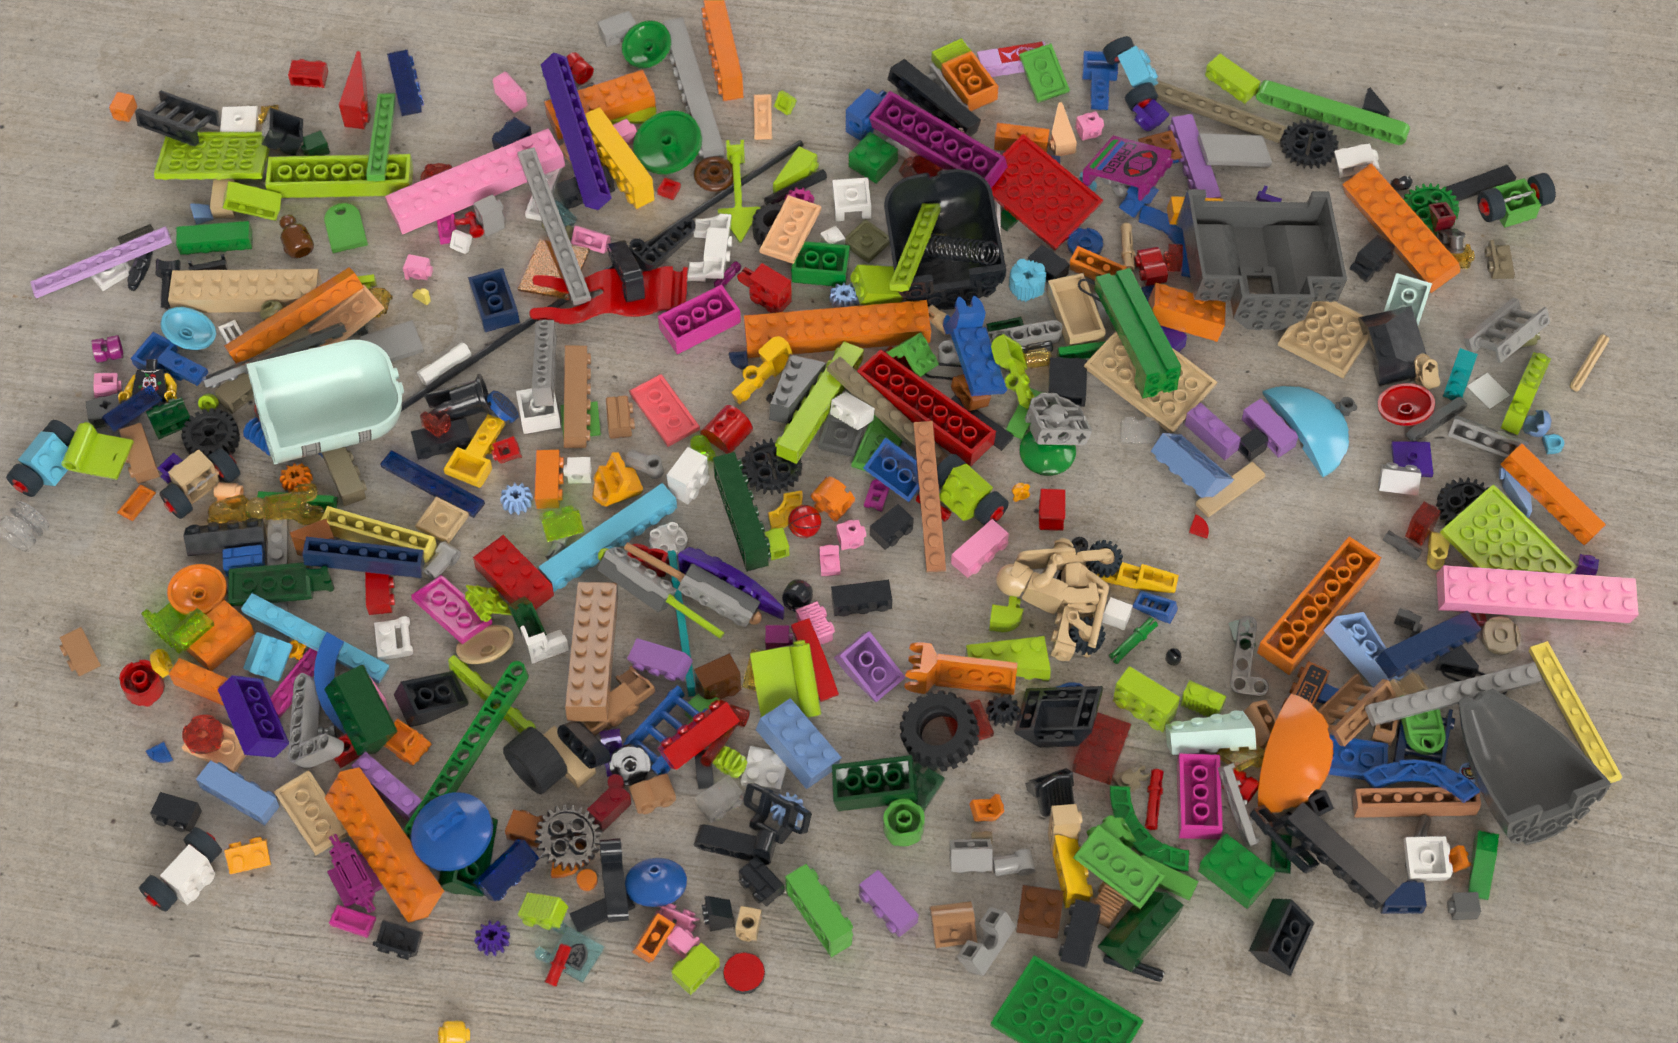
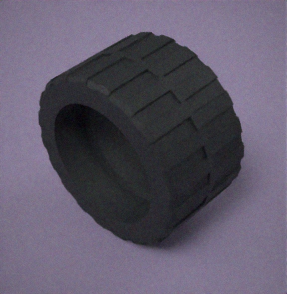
[503,727,568,794]

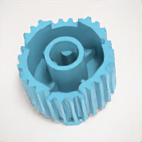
[1009,259,1046,302]

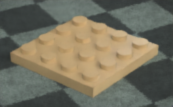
[1278,301,1369,379]

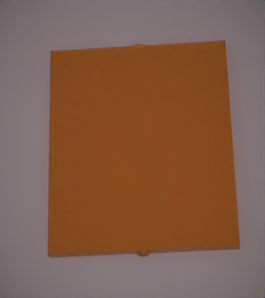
[518,239,590,300]

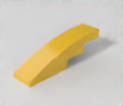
[1097,562,1179,593]

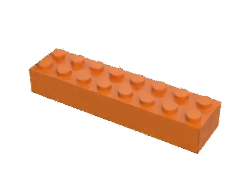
[1342,163,1461,293]
[1257,536,1382,676]
[325,767,444,923]

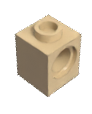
[735,906,762,941]

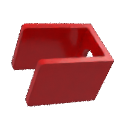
[1039,489,1066,531]

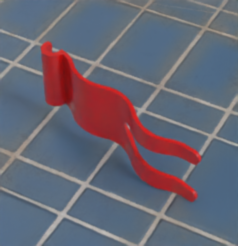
[529,266,688,324]

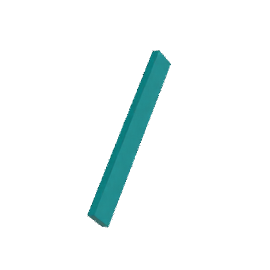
[668,550,696,697]

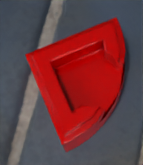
[1189,514,1209,539]

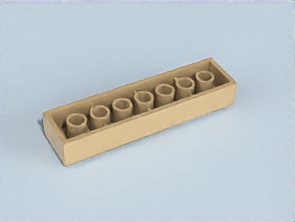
[168,269,322,313]

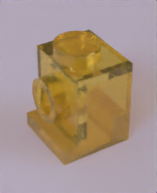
[368,288,393,318]

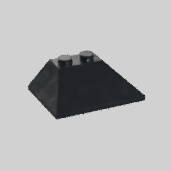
[1358,306,1427,386]
[1014,686,1103,748]

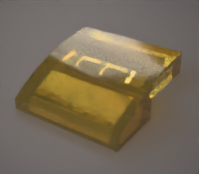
[1215,745,1265,772]

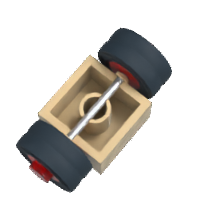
[159,448,241,519]

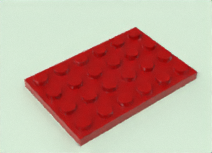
[991,134,1103,251]

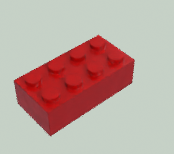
[473,535,554,610]

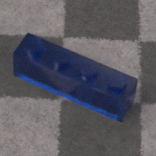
[387,49,424,117]

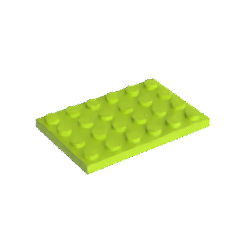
[154,132,270,180]
[1440,484,1577,574]

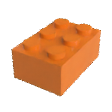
[941,51,998,111]
[179,600,255,671]

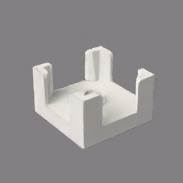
[832,178,871,222]

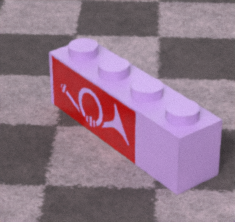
[977,41,1045,77]

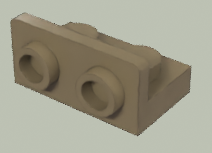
[1485,240,1515,279]

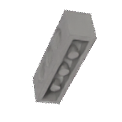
[1448,415,1529,458]

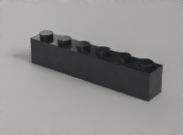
[887,58,981,137]
[1283,803,1398,910]

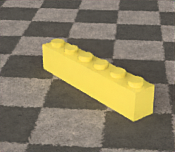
[320,506,437,563]

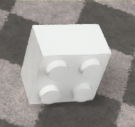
[516,388,561,434]
[667,447,709,504]

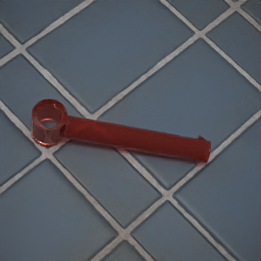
[700,704,750,767]

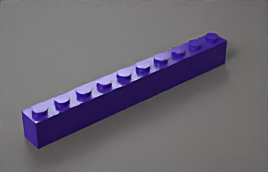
[540,52,612,210]

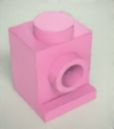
[403,254,433,280]
[93,373,122,398]
[667,926,700,959]

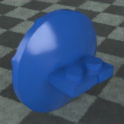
[411,792,493,871]

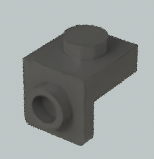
[1394,608,1423,637]

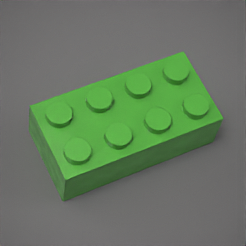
[785,864,853,958]

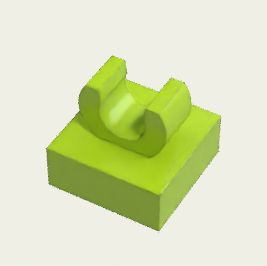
[774,90,797,115]
[357,274,377,293]

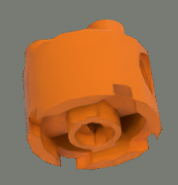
[810,476,855,522]

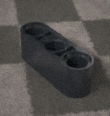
[557,721,610,769]

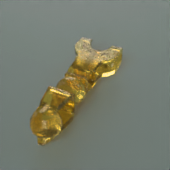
[207,483,324,525]

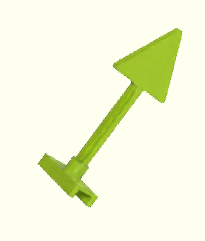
[717,139,760,243]

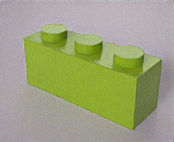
[1205,53,1260,104]
[222,181,282,221]

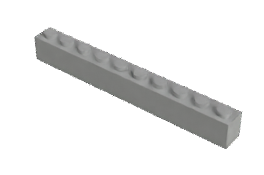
[663,17,724,159]

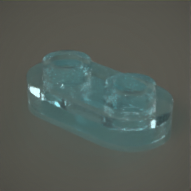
[554,200,577,227]

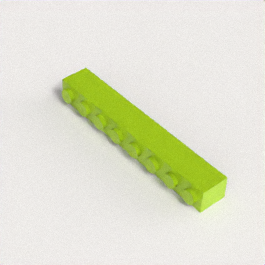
[775,342,864,464]

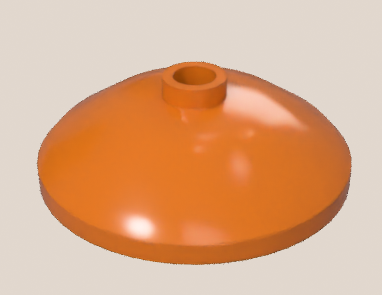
[167,564,227,617]

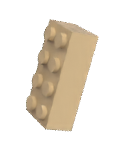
[1047,273,1106,346]

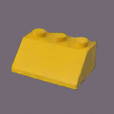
[1052,835,1093,909]

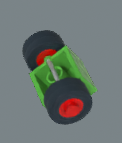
[1477,173,1556,228]

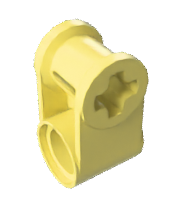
[1427,531,1450,570]

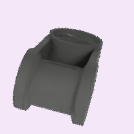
[1437,228,1465,254]

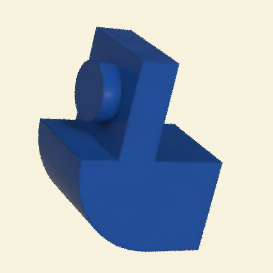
[1119,186,1159,218]

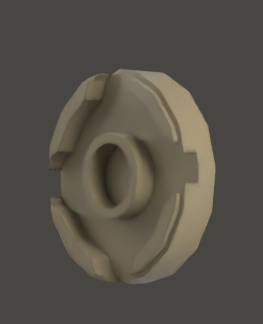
[1481,616,1521,655]

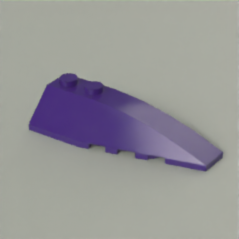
[678,547,785,620]

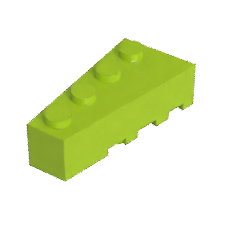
[965,636,1051,682]

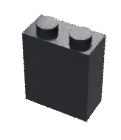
[1048,357,1087,407]

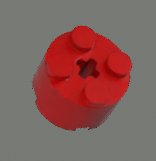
[119,660,165,707]

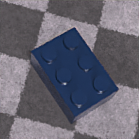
[468,268,520,333]

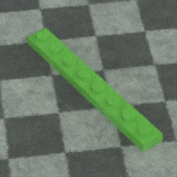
[366,93,396,182]

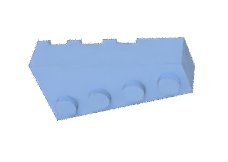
[1324,612,1404,687]

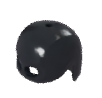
[782,579,813,612]

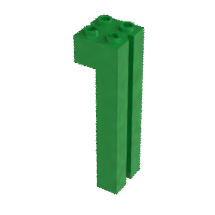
[1094,268,1181,399]

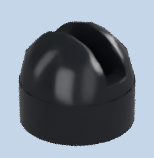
[1165,648,1182,665]

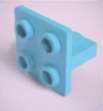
[243,632,293,681]

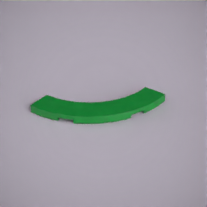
[1110,786,1189,872]

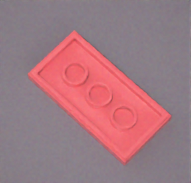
[629,374,700,447]

